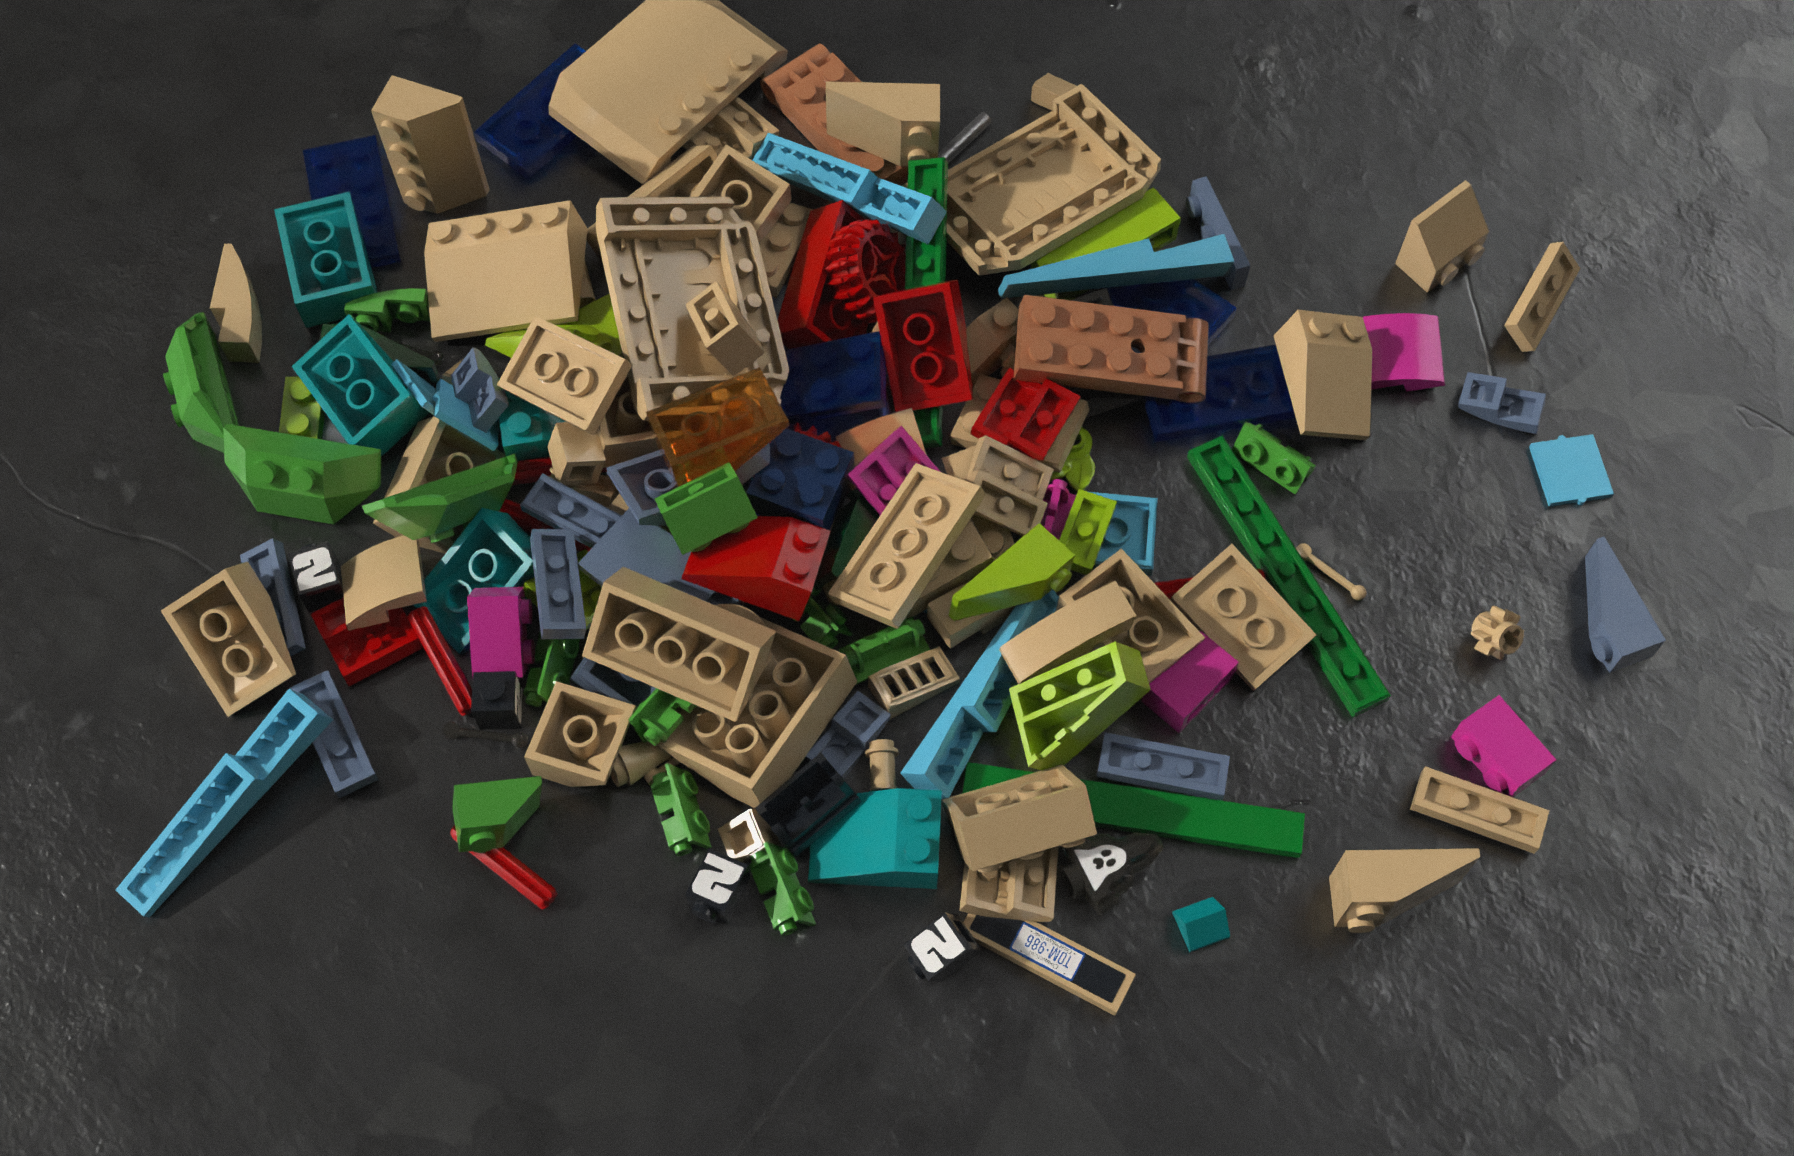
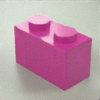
[467,587,535,679]
[1142,630,1239,733]
[1451,695,1556,797]

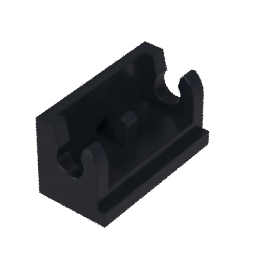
[755,753,861,857]

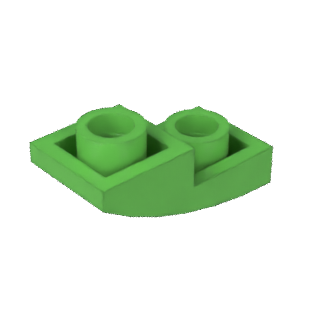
[344,288,430,332]

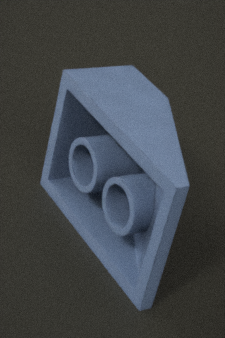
[607,431,752,526]

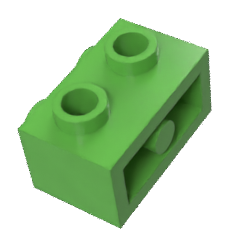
[655,462,758,555]

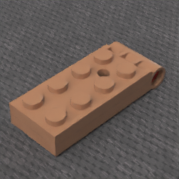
[760,43,908,185]
[1014,295,1209,403]

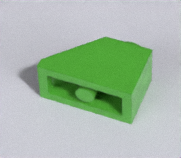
[452,776,542,853]

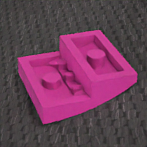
[1363,313,1445,392]
[846,426,941,515]

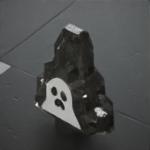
[1060,833,1164,917]

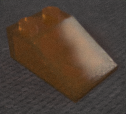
[646,367,790,487]

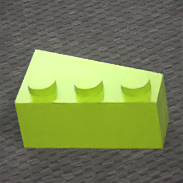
[1009,641,1151,771]

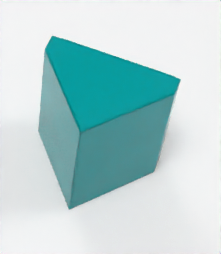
[1172,897,1230,953]

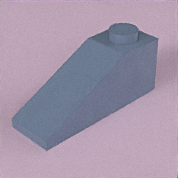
[1585,536,1666,673]

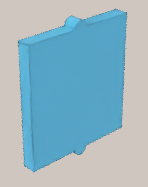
[391,359,436,415]
[432,378,501,451]
[1529,434,1614,507]

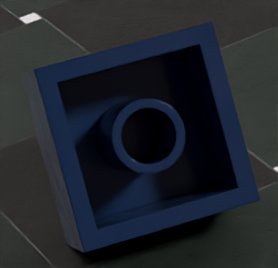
[746,426,855,530]

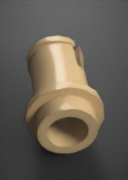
[865,739,899,792]

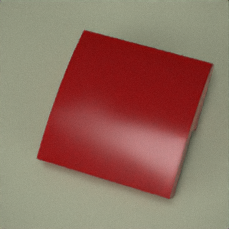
[970,367,1081,461]
[311,597,423,686]

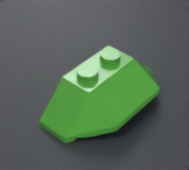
[163,312,239,453]
[223,424,381,524]
[362,454,518,543]

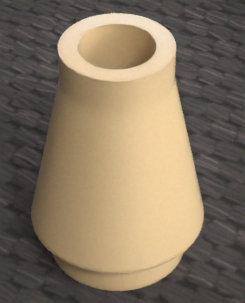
[610,741,671,787]

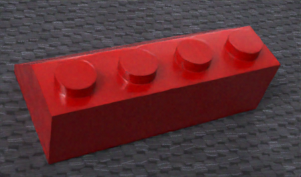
[777,200,869,368]

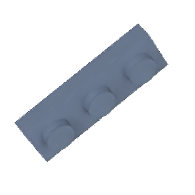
[1186,176,1250,290]
[530,529,586,639]
[240,538,306,656]
[289,670,379,798]
[1096,732,1230,801]

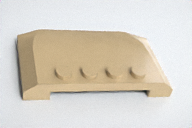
[549,0,788,185]
[902,84,1161,276]
[596,197,789,421]

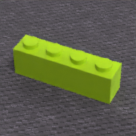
[1031,187,1181,301]

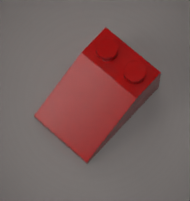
[873,280,973,412]
[681,516,831,621]

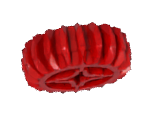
[825,219,906,323]

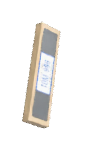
[963,913,1136,1016]

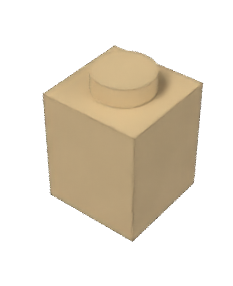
[547,422,606,485]

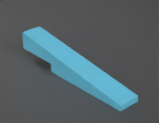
[752,133,947,244]
[998,234,1235,299]
[900,589,1059,800]
[116,689,333,918]

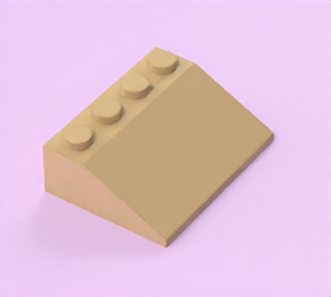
[424,200,588,342]
[656,617,857,808]

